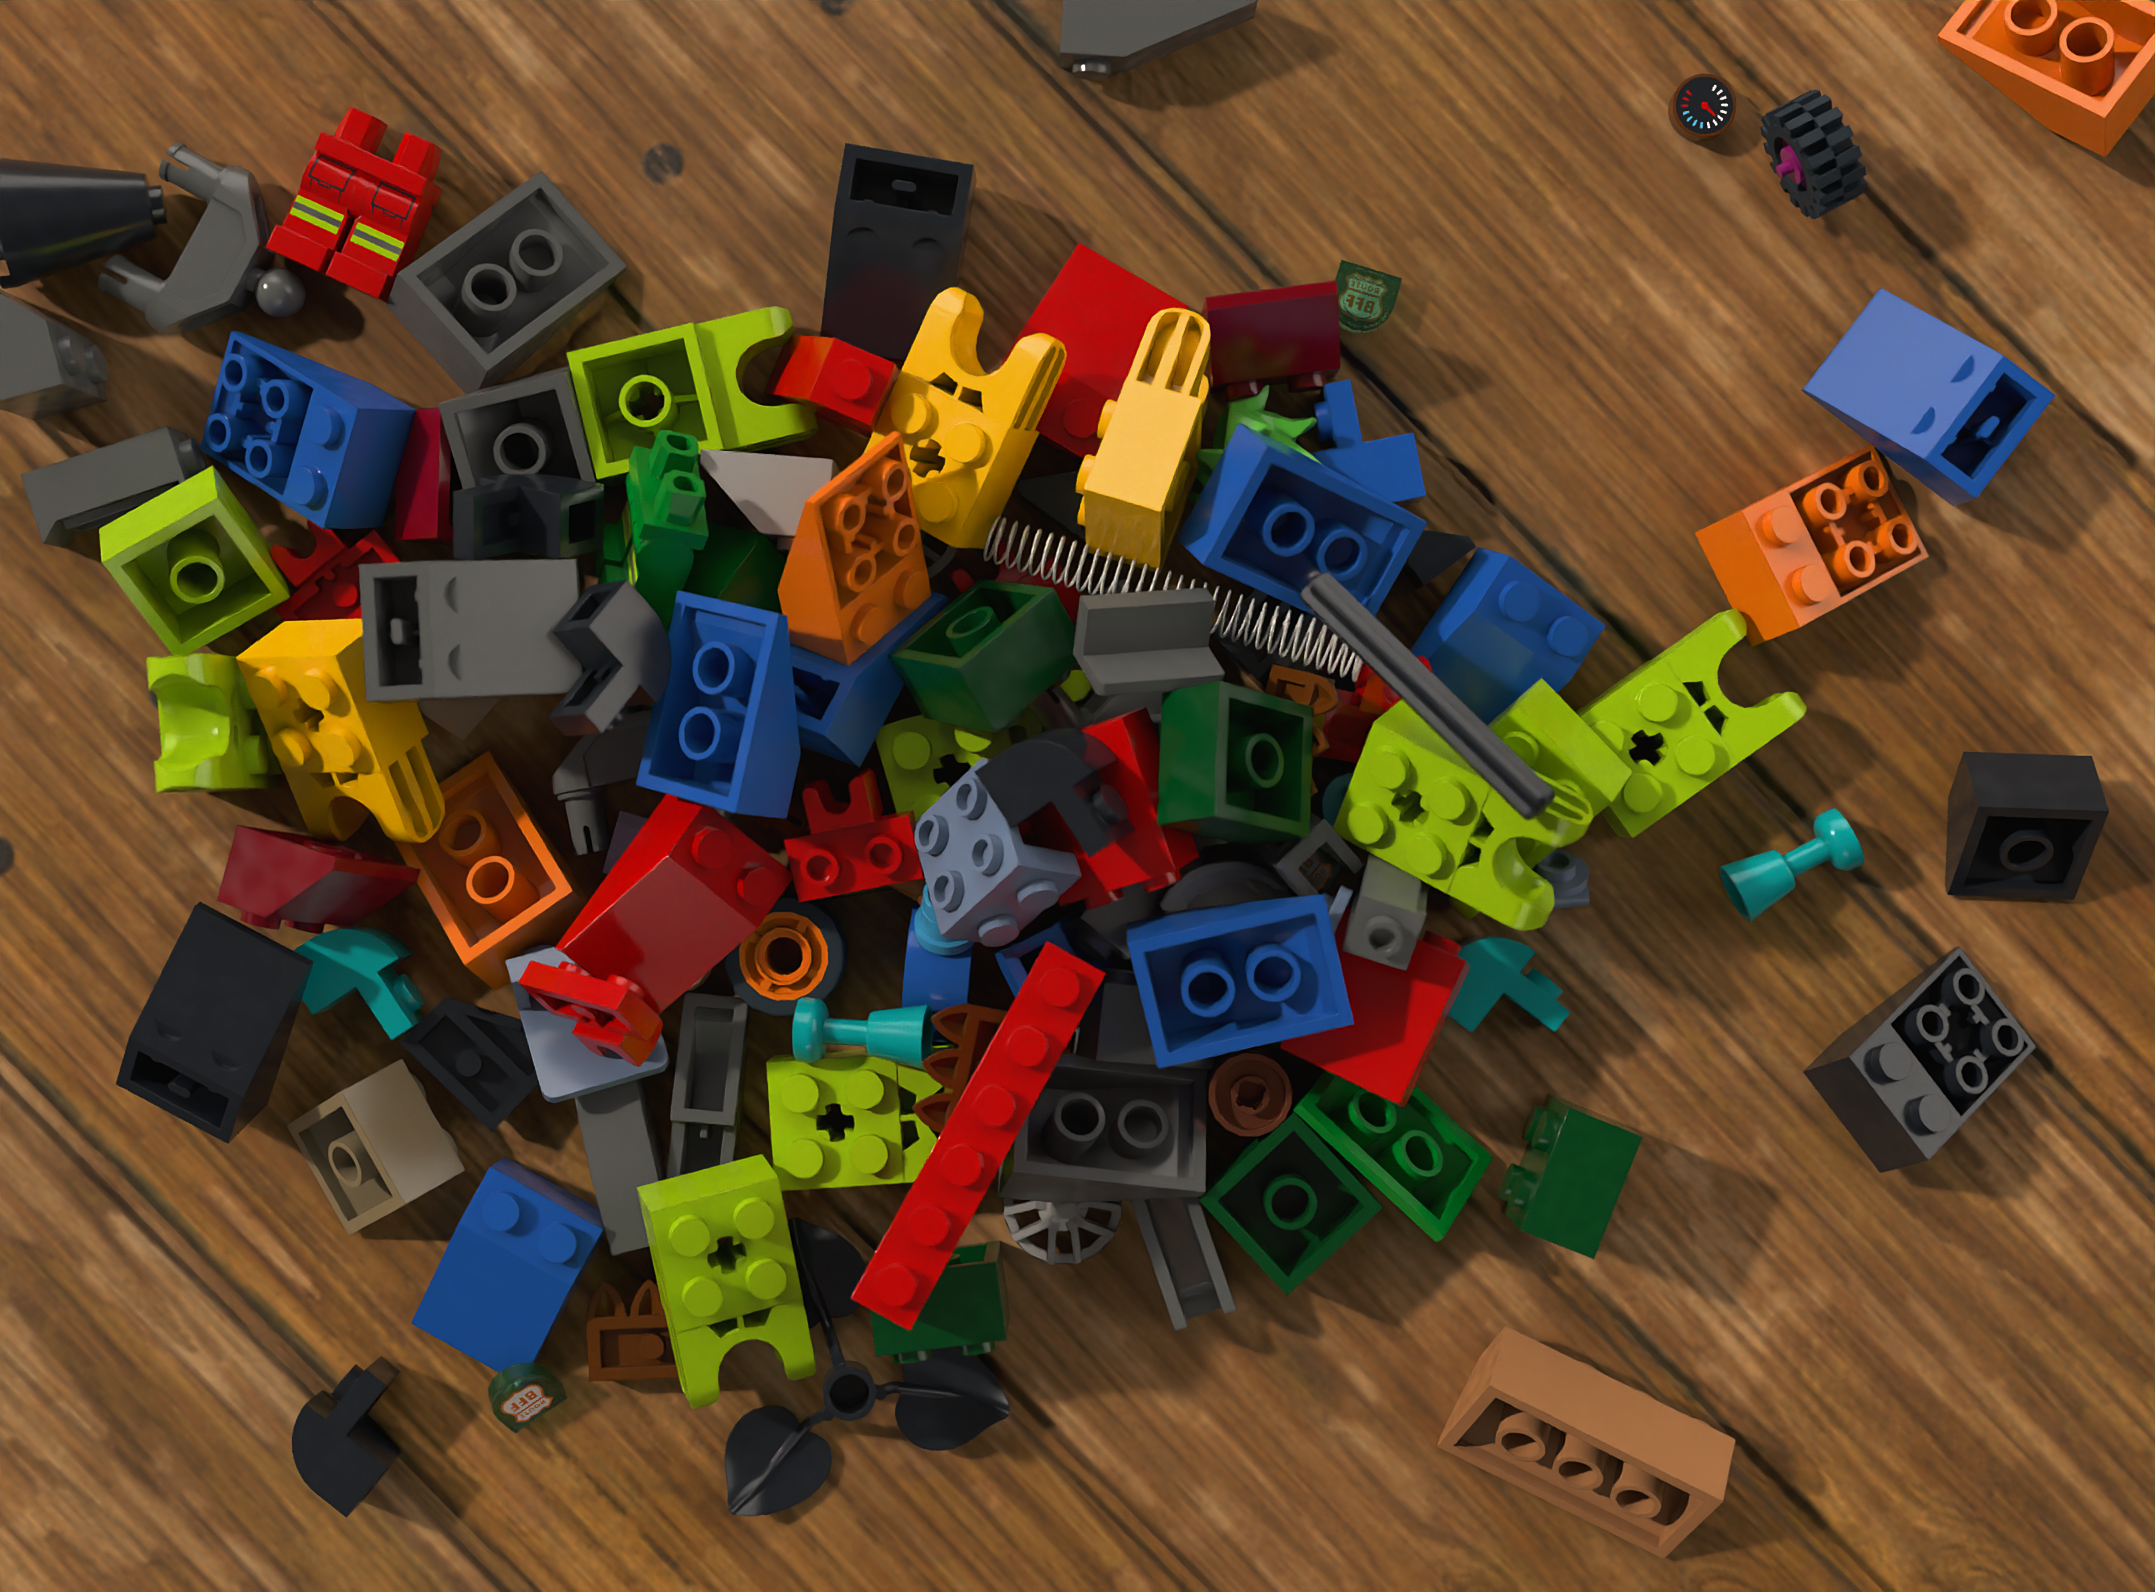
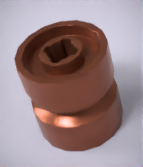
[1207,1046,1292,1137]

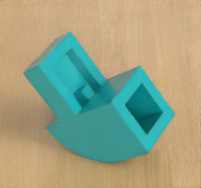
[293,926,425,1040]
[1448,935,1570,1033]

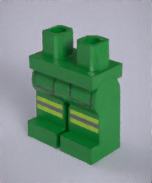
[594,430,709,630]

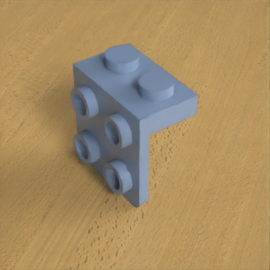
[915,759,1082,947]
[505,945,669,1103]

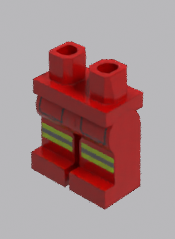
[265,107,442,303]

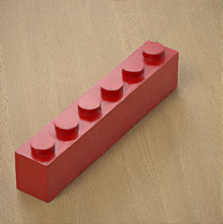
[851,941,1106,1331]

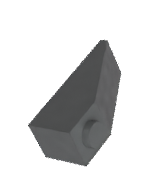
[1060,0,1258,80]

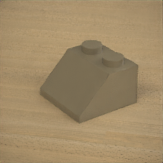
[287,1059,465,1235]

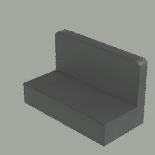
[1073,588,1224,696]

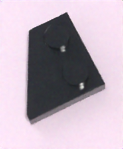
[400,997,540,1132]

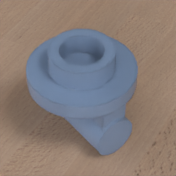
[1531,849,1590,909]

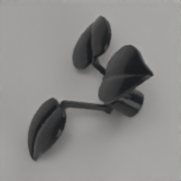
[724,1217,1010,1516]

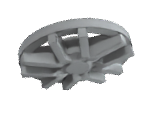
[1003,1198,1122,1265]

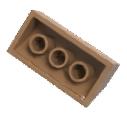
[1437,1326,1736,1559]

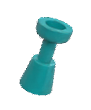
[1718,808,1865,922]
[792,997,934,1069]

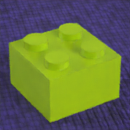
[99,465,290,656]

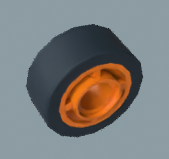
[724,894,848,1016]

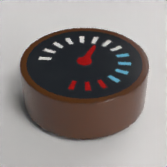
[1668,73,1736,142]

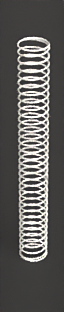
[983,515,1363,682]

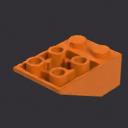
[777,431,932,666]
[1695,444,1929,647]

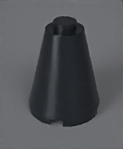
[0,158,168,289]

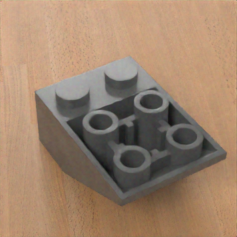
[359,559,584,703]

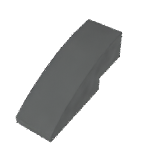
[666,992,749,1179]
[575,1078,666,1256]

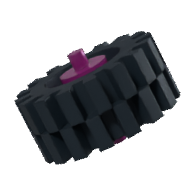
[1761,89,1867,219]

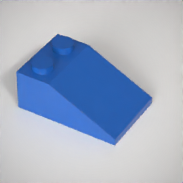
[1177,423,1427,617]
[1410,547,1606,726]
[636,590,800,819]
[1127,894,1354,1069]
[411,1156,606,1385]

